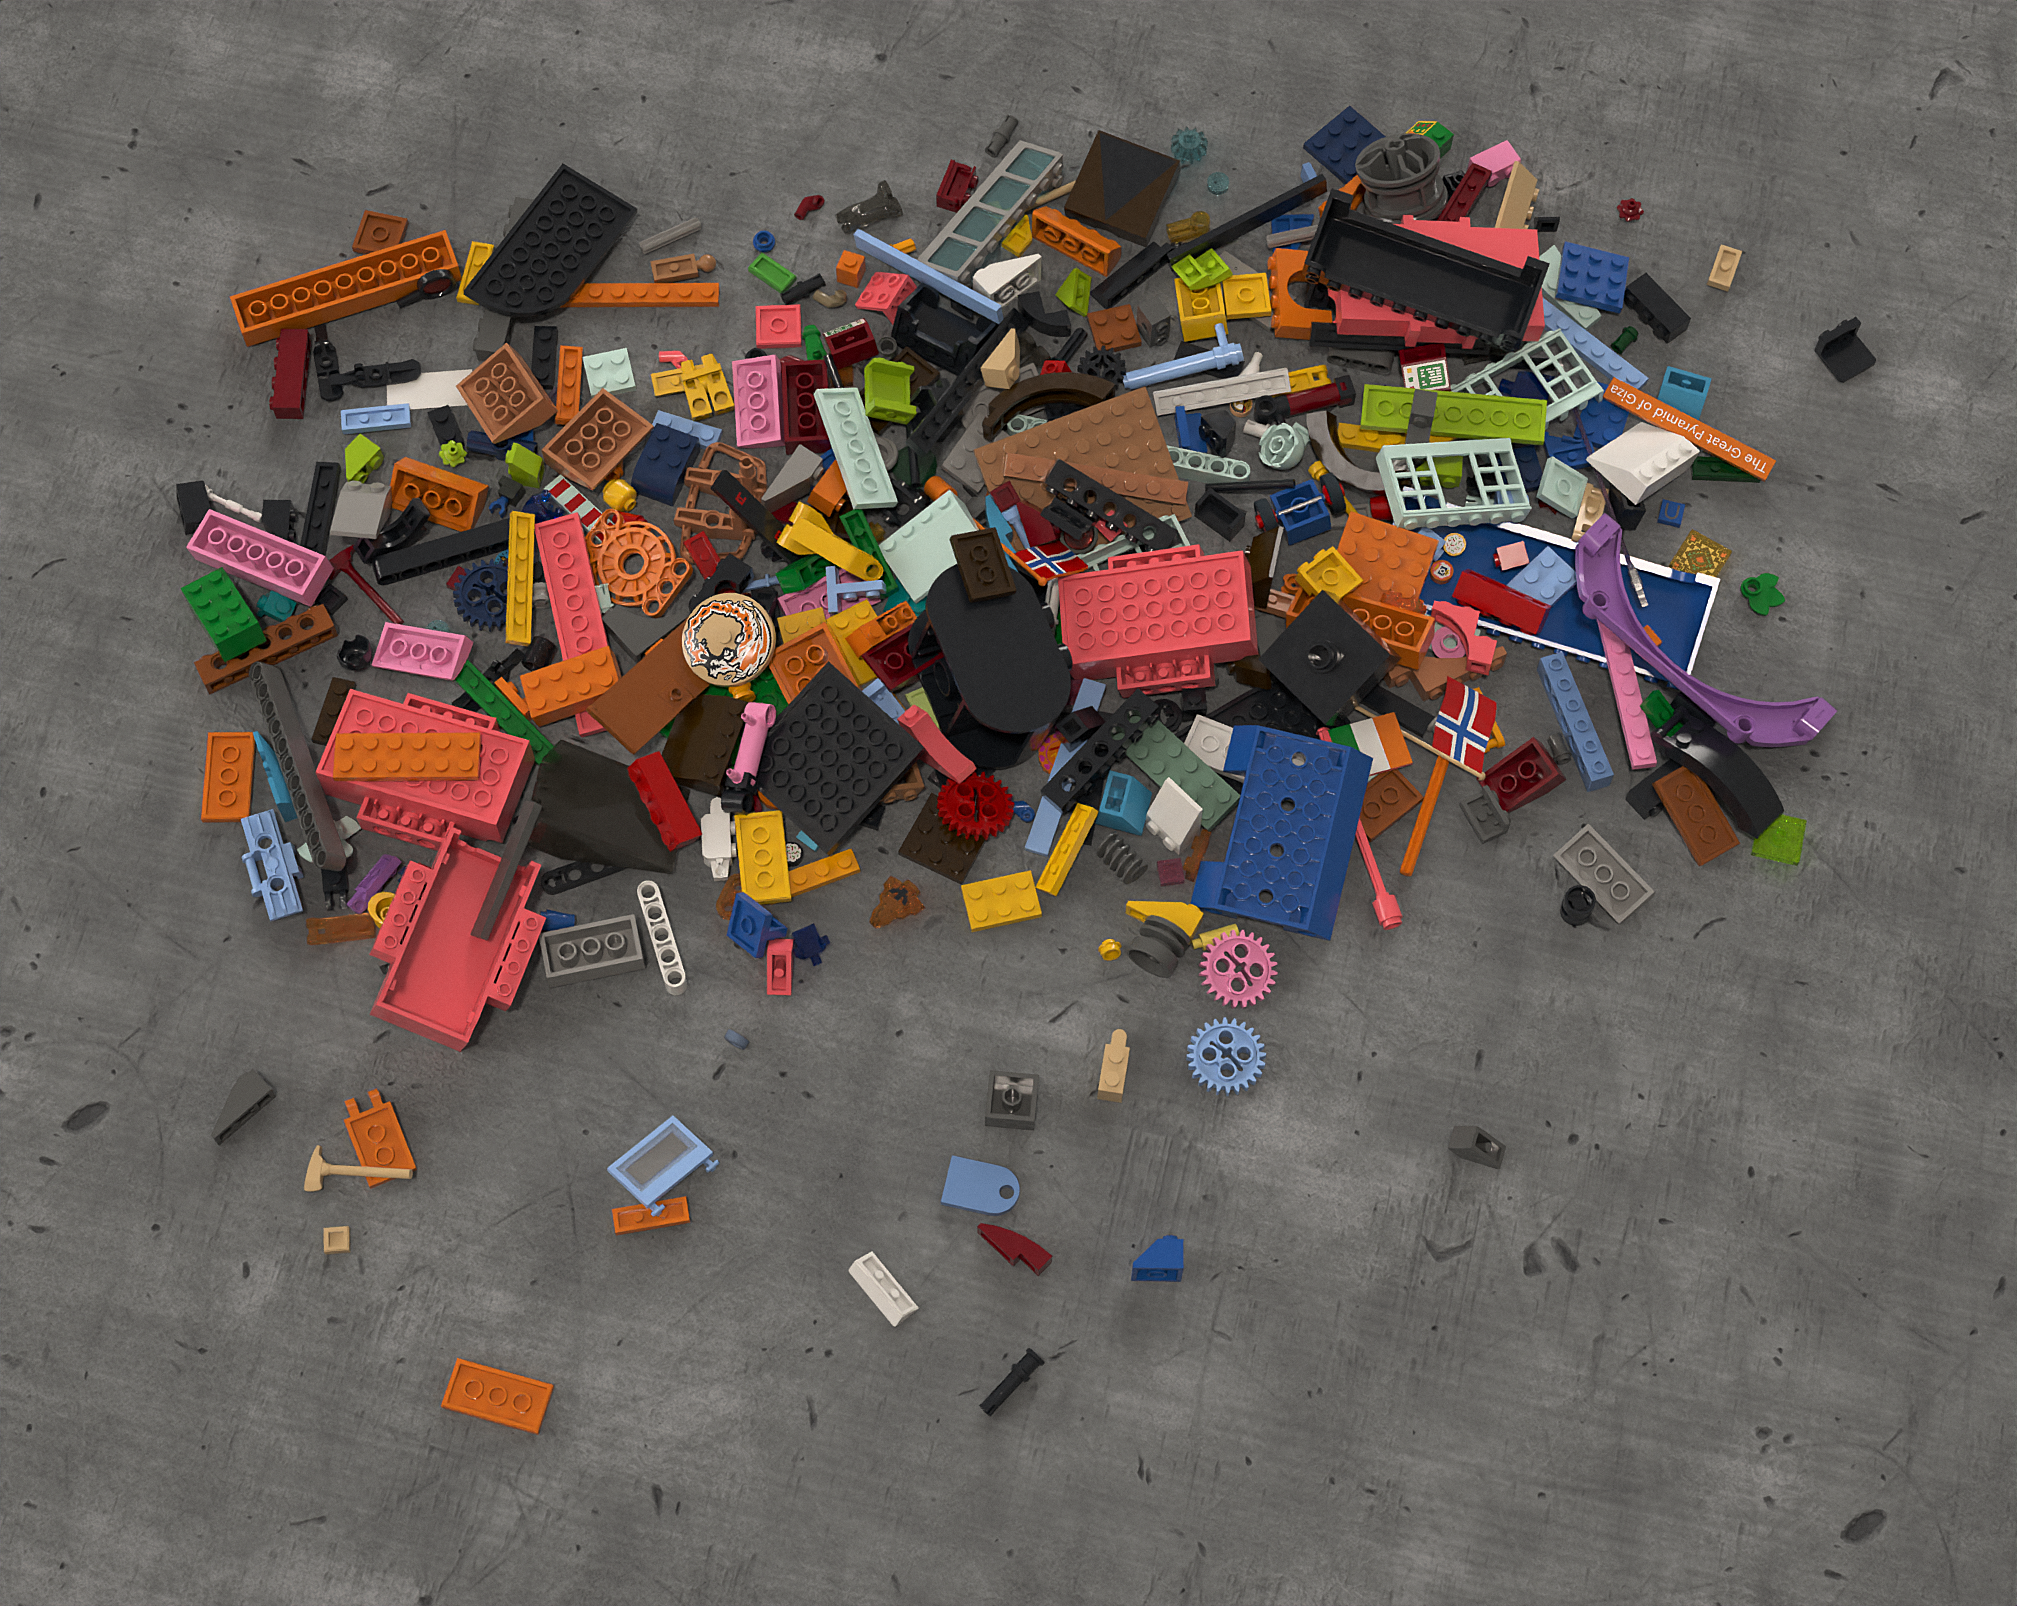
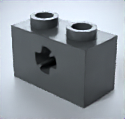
[1136,295,1171,348]

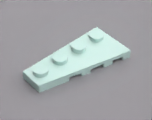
[1539,245,1601,331]

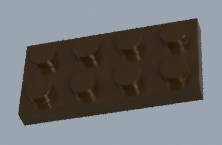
[859,347,940,436]

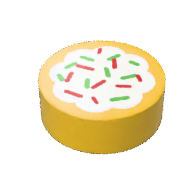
[1443,533,1466,557]

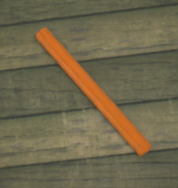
[1400,755,1450,877]

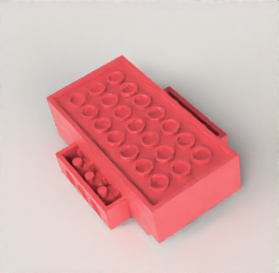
[1058,544,1258,698]
[315,689,535,851]
[369,827,546,1052]

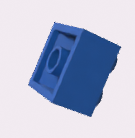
[1131,1235,1183,1282]

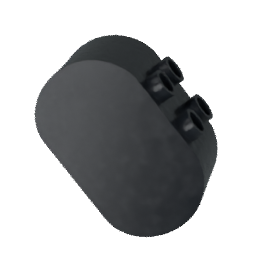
[907,564,1073,769]

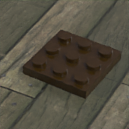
[898,793,990,885]

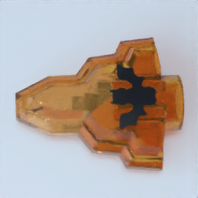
[869,876,925,929]

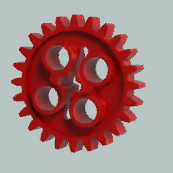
[936,771,1014,841]

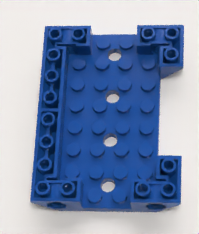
[1190,725,1373,941]

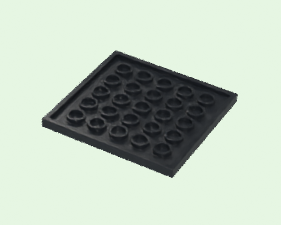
[732,661,927,856]

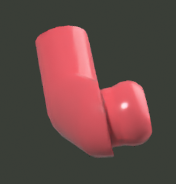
[659,351,688,369]

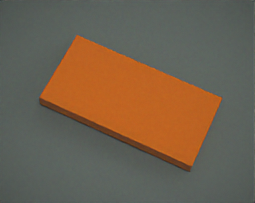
[201,732,256,823]
[441,1358,554,1435]

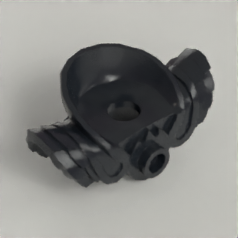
[879,477,932,527]

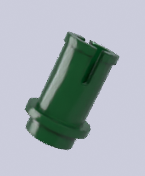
[1610,326,1639,354]

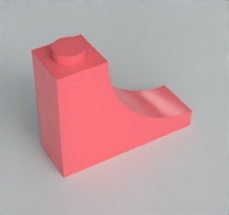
[897,705,976,784]

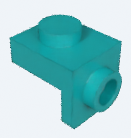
[256,590,296,622]

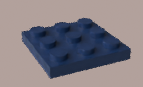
[1303,105,1386,185]

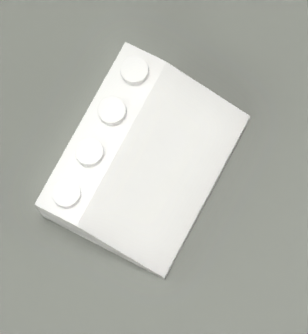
[1586,422,1700,505]

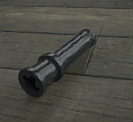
[979,1348,1045,1417]

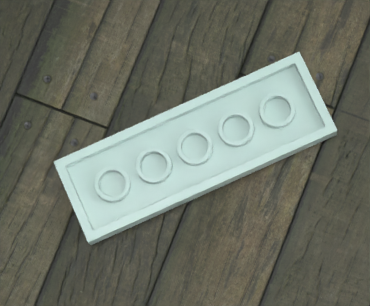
[814,388,898,509]

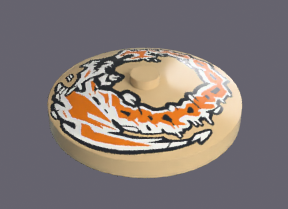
[682,593,776,687]

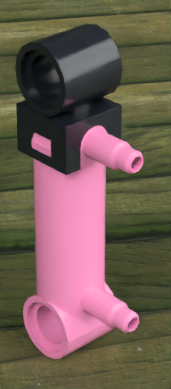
[721,702,776,815]

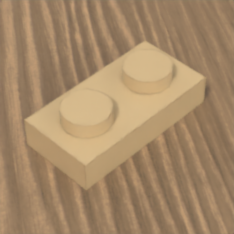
[1707,245,1742,292]

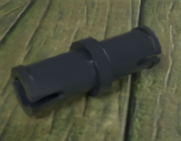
[780,273,826,305]

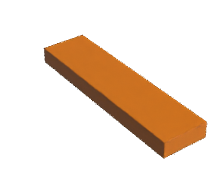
[555,345,583,425]

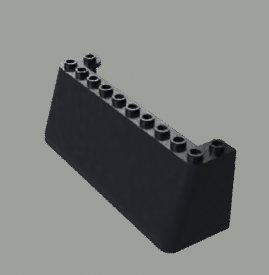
[1302,188,1550,352]

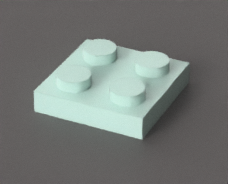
[583,348,636,398]
[1536,456,1588,519]

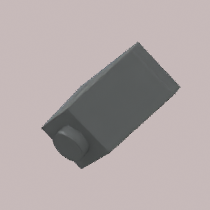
[1448,1126,1506,1169]

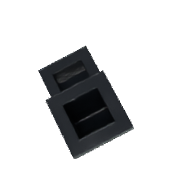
[1017,291,1071,337]

